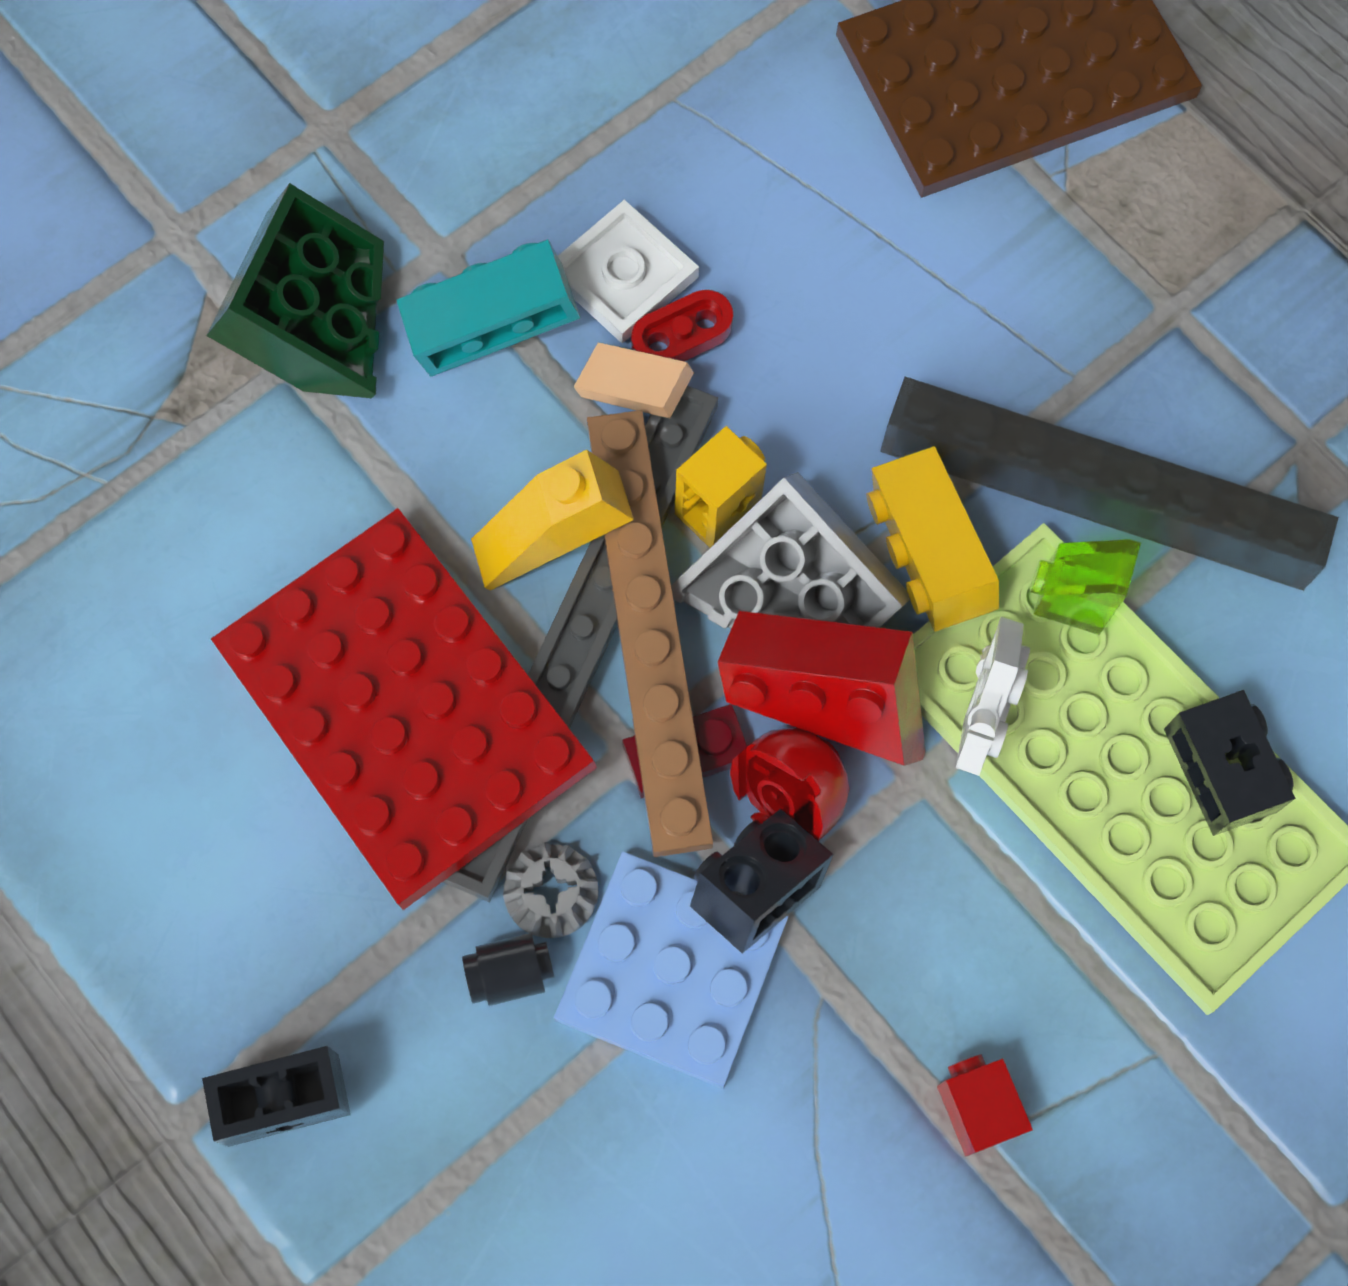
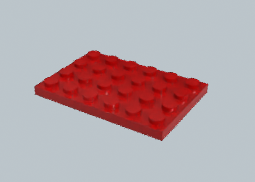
[211,508,597,910]

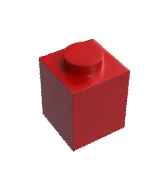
[937,1054,1033,1157]

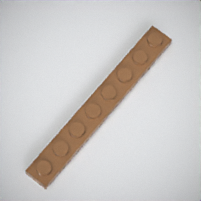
[587,410,713,857]

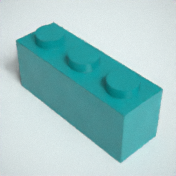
[396,239,581,377]

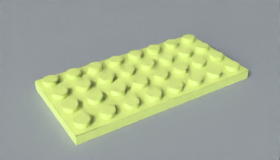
[913,523,1348,1015]

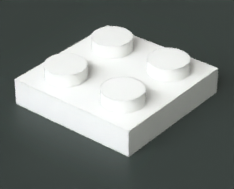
[558,199,699,344]

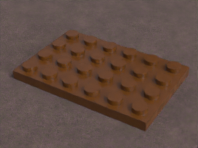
[836,0,1202,198]

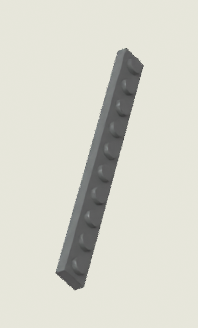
[443,386,718,903]

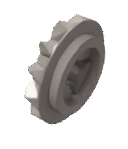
[503,842,598,938]

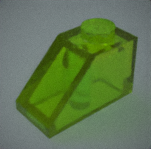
[1030,539,1141,635]

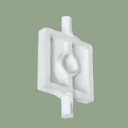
[956,617,1030,776]

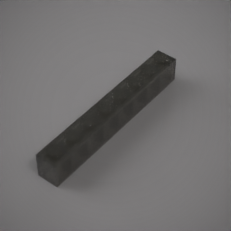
[880,376,1339,591]

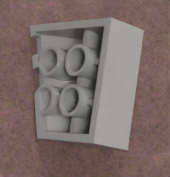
[671,472,910,629]

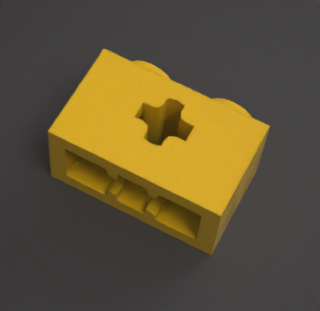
[675,426,767,548]

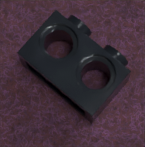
[690,808,834,954]

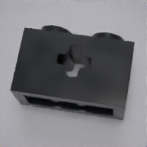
[1164,690,1296,836]
[202,1046,351,1147]

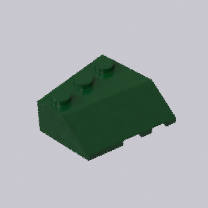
[206,183,384,399]

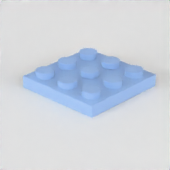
[554,851,788,1089]

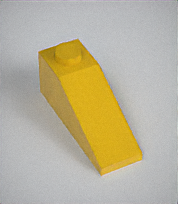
[471,449,634,591]

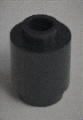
[462,933,554,1006]

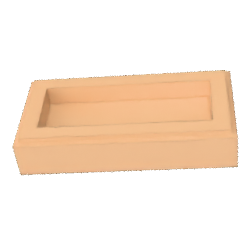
[574,342,694,419]

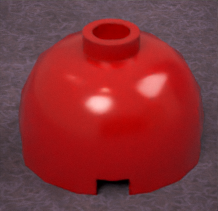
[730,728,850,841]

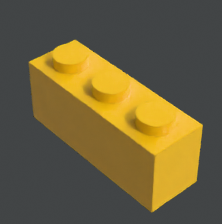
[866,446,999,632]

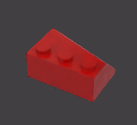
[717,611,926,766]

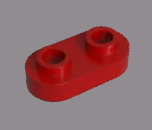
[631,290,733,362]

